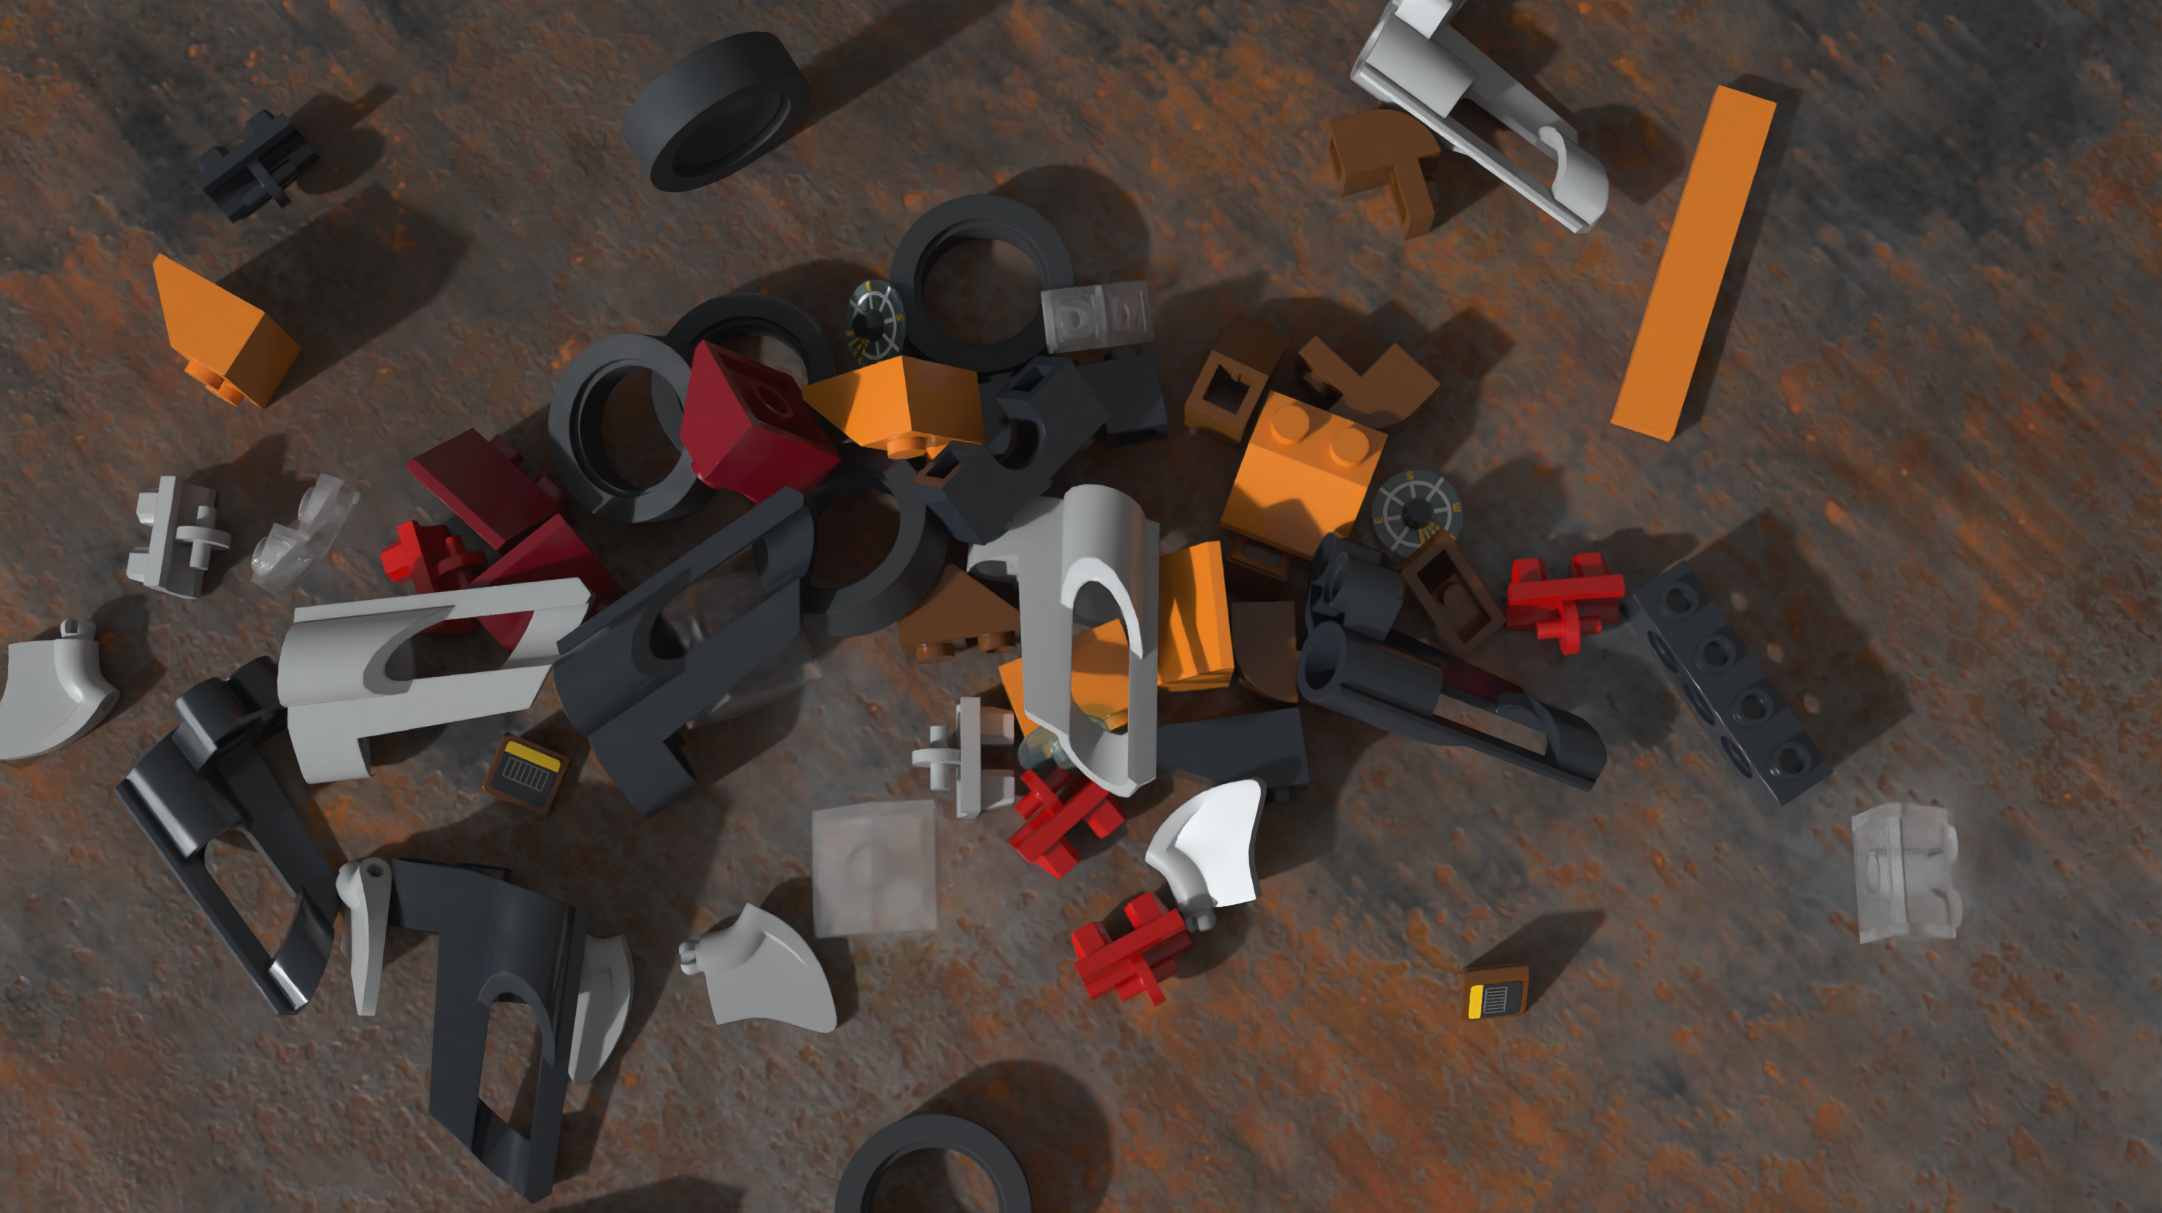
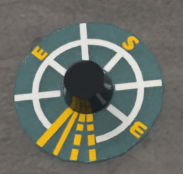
[846,280,906,367]
[1372,470,1463,558]

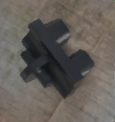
[195,109,320,224]

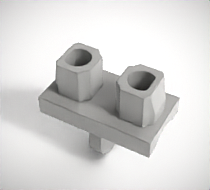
[126,476,232,599]
[912,697,1015,819]

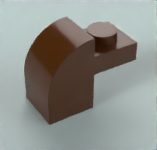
[1325,109,1441,240]
[1294,335,1441,440]
[1228,601,1301,710]

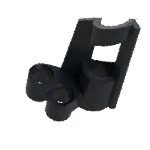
[554,486,819,818]
[1297,531,1607,793]
[113,655,343,1015]
[387,858,590,1204]

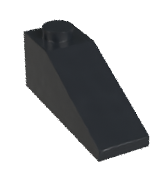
[1113,707,1311,807]

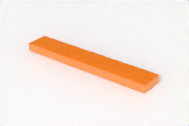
[1610,85,1777,442]

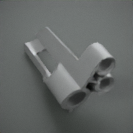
[1350,0,1609,233]
[967,484,1160,798]
[277,577,596,784]

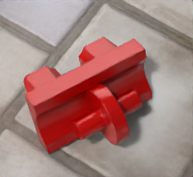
[380,520,489,637]
[1503,552,1626,655]
[1006,765,1126,879]
[1071,891,1193,1007]

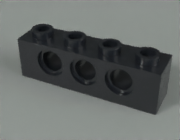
[1619,560,1834,815]

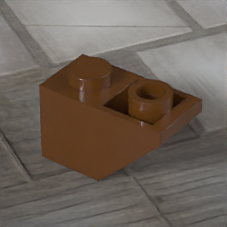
[1183,314,1292,450]
[897,564,1021,664]

